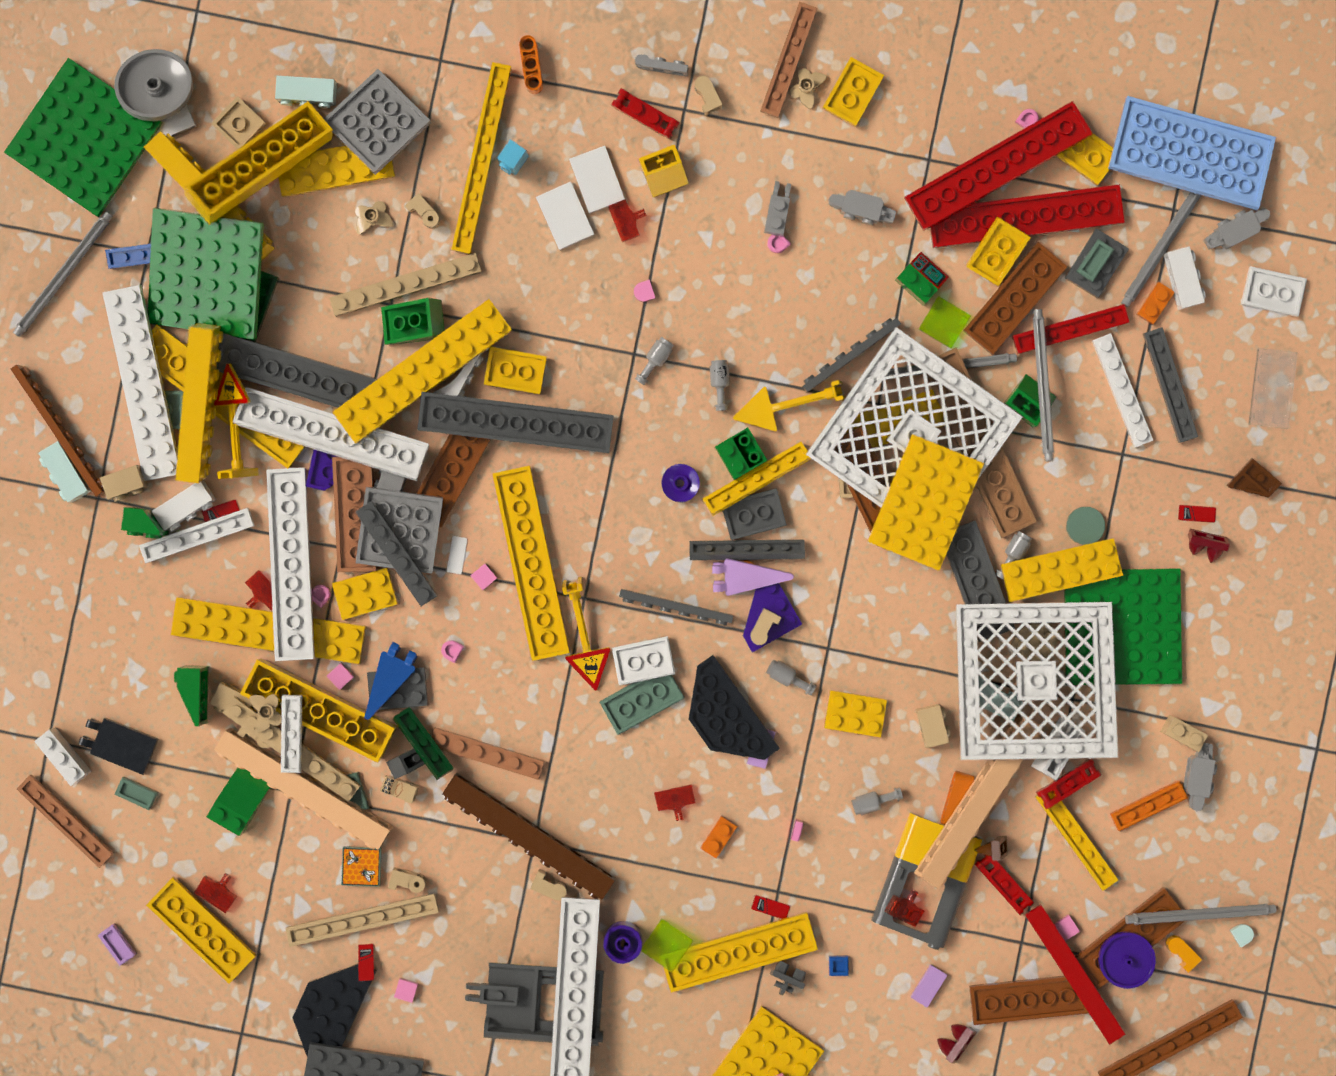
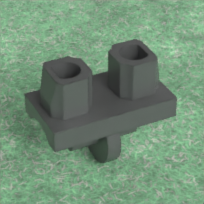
[770,961,806,996]

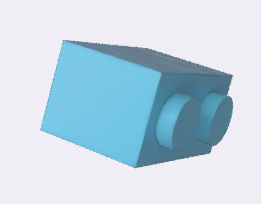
[497,139,529,175]

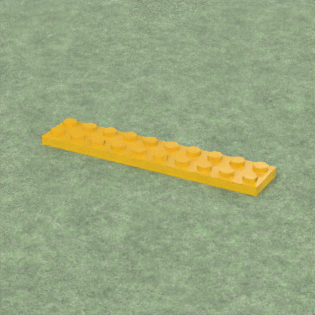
[332,299,512,444]
[152,324,305,469]
[492,466,570,661]
[171,597,366,664]

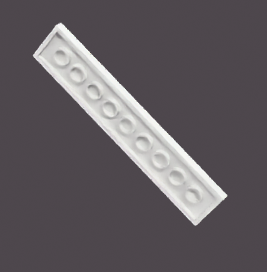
[102,285,178,481]
[233,387,429,481]
[266,467,315,661]
[550,897,600,1076]

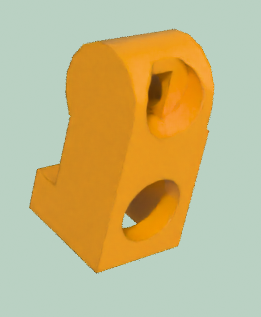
[1165,935,1202,973]

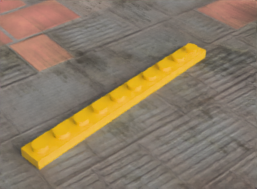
[451,62,512,254]

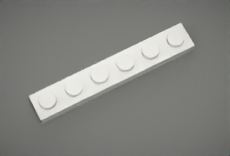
[1092,333,1153,448]
[139,508,255,563]

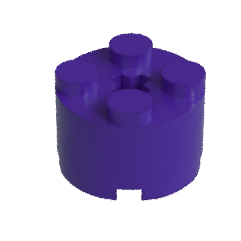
[603,921,642,964]

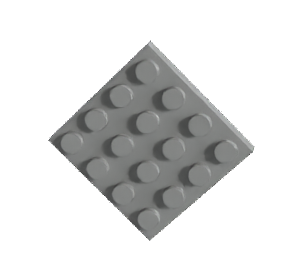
[324,69,431,175]
[356,486,443,574]

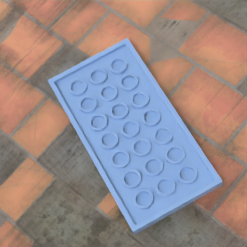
[1108,96,1276,210]

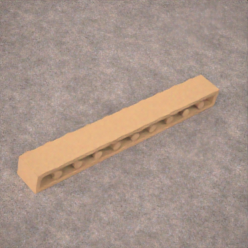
[914,713,1044,889]
[214,727,393,850]

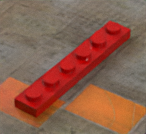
[1012,304,1130,354]

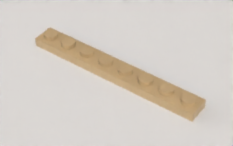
[329,253,482,316]
[223,697,360,802]
[285,893,439,947]

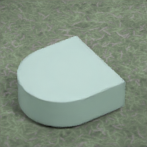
[1230,924,1254,947]

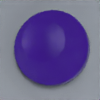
[1098,931,1156,989]

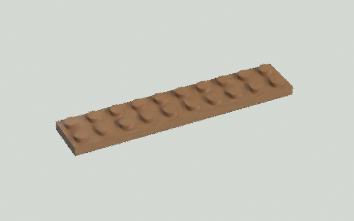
[926,347,1037,538]

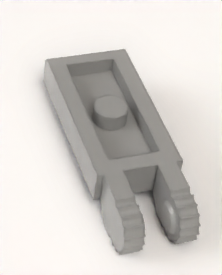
[635,54,689,77]
[764,181,791,236]

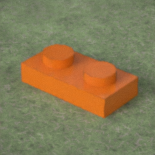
[1136,282,1174,325]
[700,816,737,859]

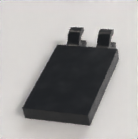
[78,718,159,775]

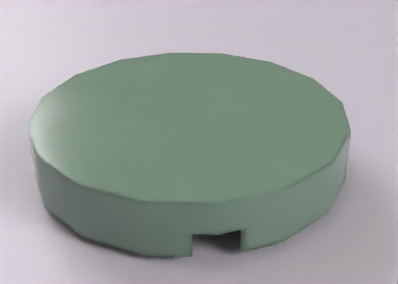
[1066,507,1105,545]

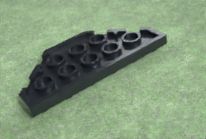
[688,655,780,760]
[292,963,377,1056]

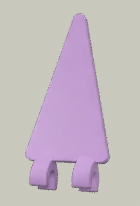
[712,558,794,596]

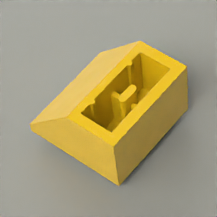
[639,144,689,198]

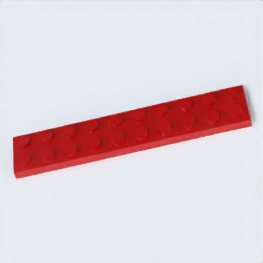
[904,101,1093,231]
[930,184,1125,248]

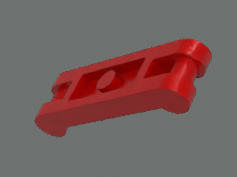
[611,88,680,140]
[1036,758,1102,809]
[975,855,1034,915]

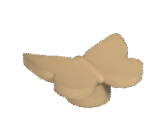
[790,68,827,109]
[355,201,393,235]
[250,694,282,732]

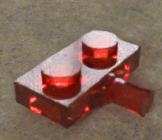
[608,199,647,243]
[245,570,273,611]
[654,784,696,821]
[194,873,237,914]
[884,889,925,927]

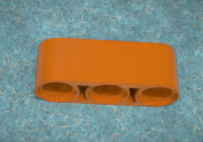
[519,35,543,94]
[940,771,974,825]

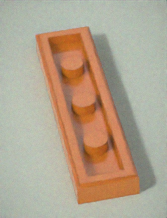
[1109,780,1188,831]

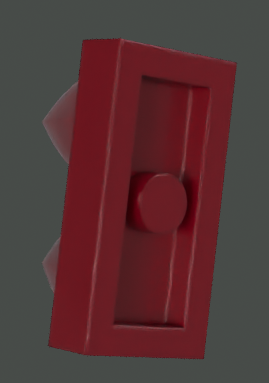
[1188,529,1230,563]
[937,1024,977,1064]

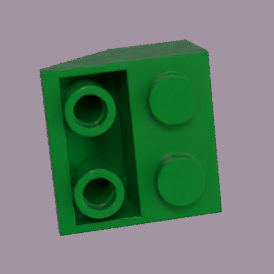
[1004,374,1056,428]
[715,428,767,480]
[121,507,169,539]

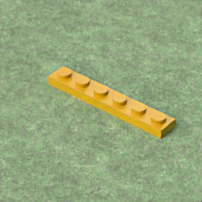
[703,442,812,516]
[1035,791,1118,891]

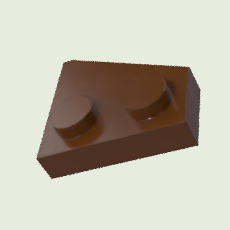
[1227,458,1282,498]

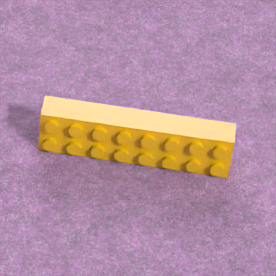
[184,101,333,225]
[144,131,275,260]
[175,323,223,484]
[240,658,398,763]

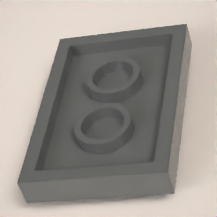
[1065,228,1129,298]
[723,488,786,540]
[367,667,428,710]

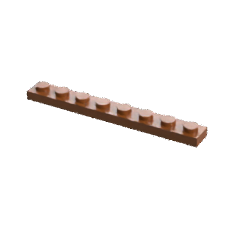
[10,364,105,497]
[1097,999,1243,1076]

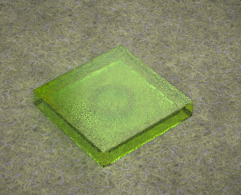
[918,296,971,349]
[641,919,693,973]

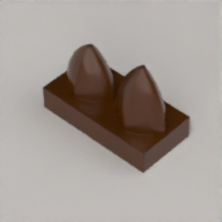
[975,836,1008,861]

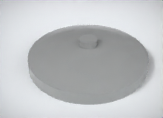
[114,49,193,121]

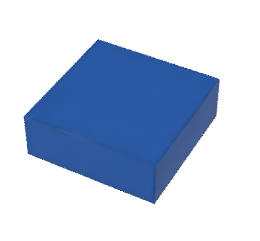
[829,955,849,976]

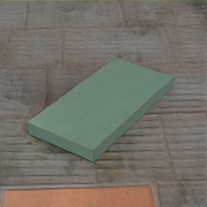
[599,675,685,735]

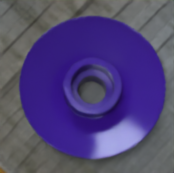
[661,464,700,502]

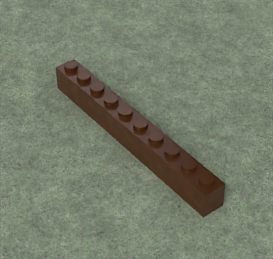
[442,773,616,900]

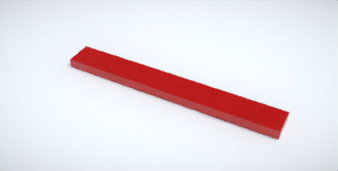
[1025,904,1126,1045]

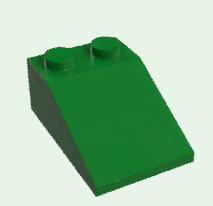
[381,298,445,345]
[174,665,209,727]
[206,767,270,836]

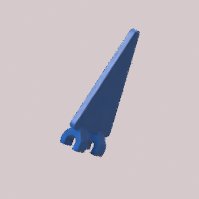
[365,642,417,720]

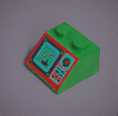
[895,252,949,306]

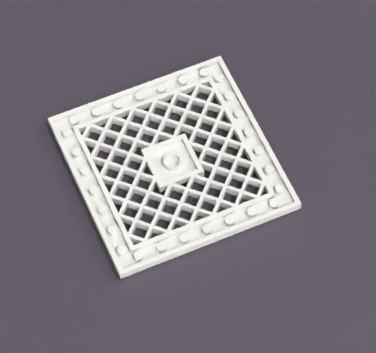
[806,327,1022,507]
[956,602,1118,760]

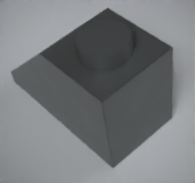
[386,748,425,779]

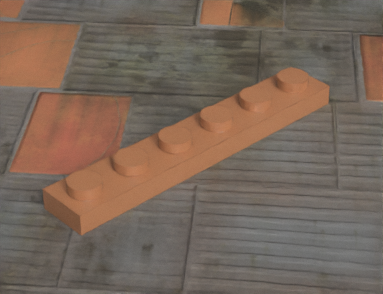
[760,1,817,118]
[432,727,544,780]
[17,774,114,868]

